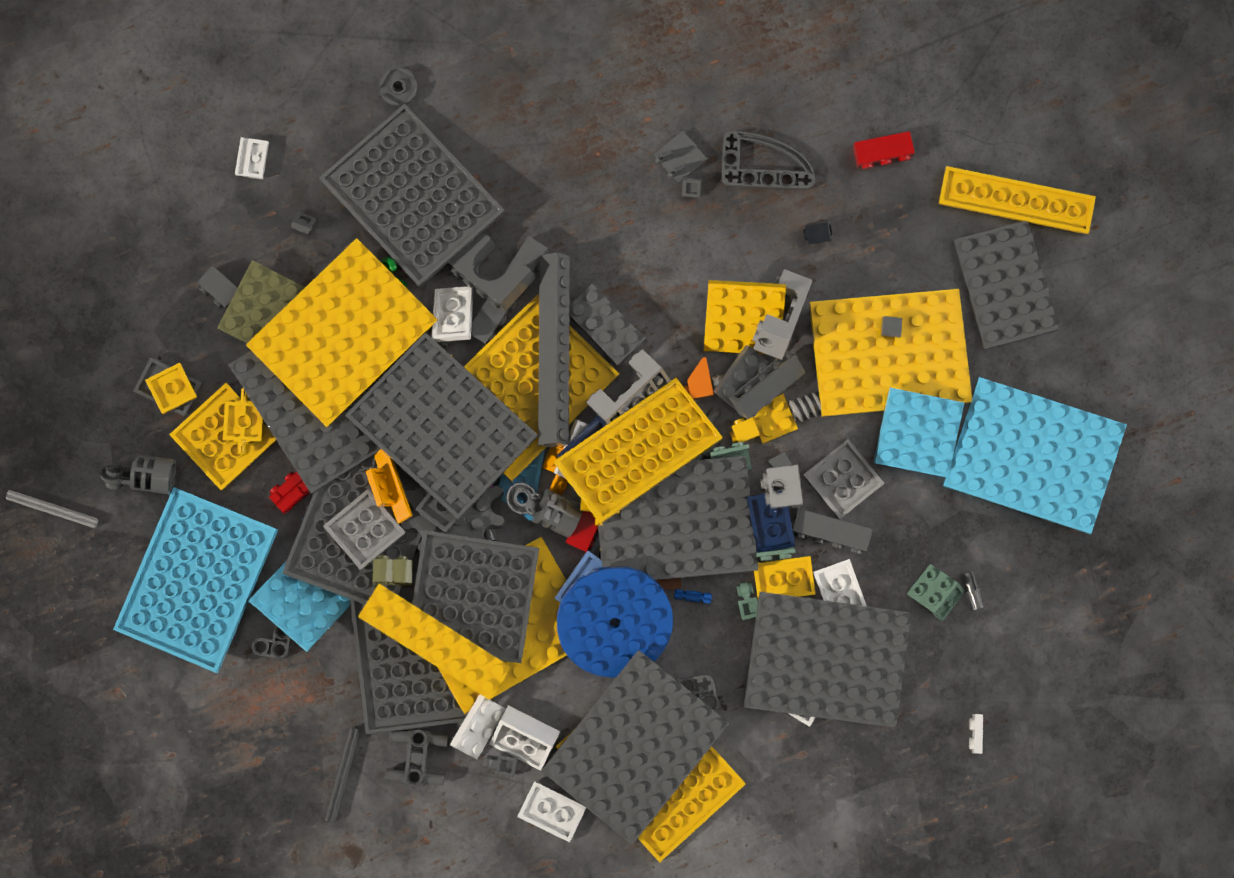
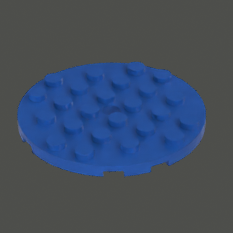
[557,566,673,677]

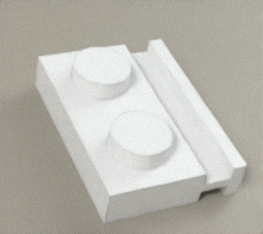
[235,137,269,180]

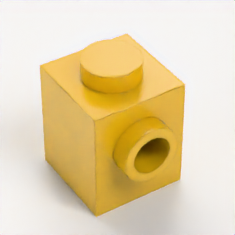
[729,417,760,443]

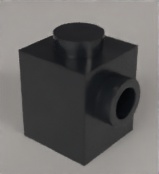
[803,220,834,244]

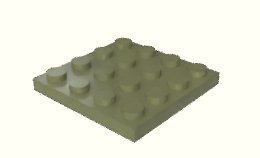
[217,260,305,344]

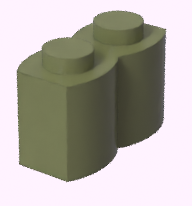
[373,556,412,586]

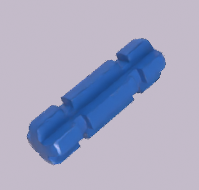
[674,589,712,604]

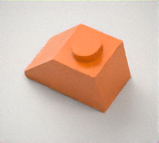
[684,357,714,400]

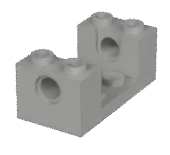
[752,269,812,360]
[587,349,671,424]
[760,465,803,510]

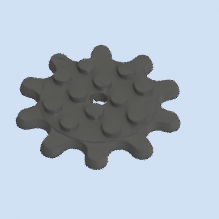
[399,485,505,553]

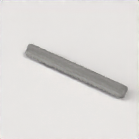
[6,490,99,528]

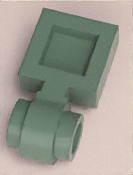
[736,581,758,620]

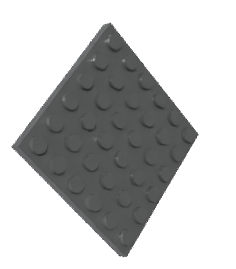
[412,530,539,663]

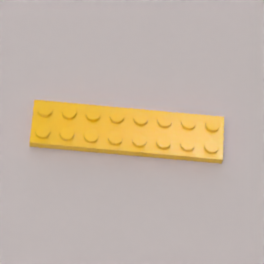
[938,166,1096,235]
[358,584,511,700]

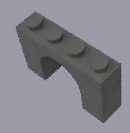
[448,233,536,311]

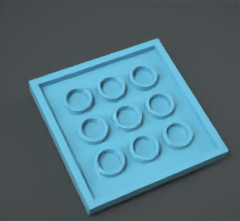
[873,387,964,477]
[249,562,351,652]

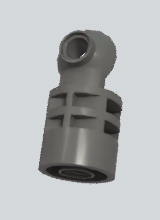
[99,453,176,495]
[506,483,582,538]

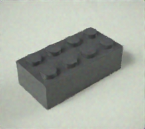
[569,284,646,367]

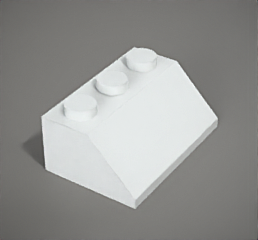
[489,705,560,771]

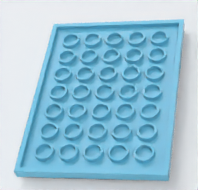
[943,377,1127,534]
[113,487,278,673]

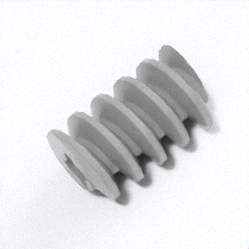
[789,391,821,422]

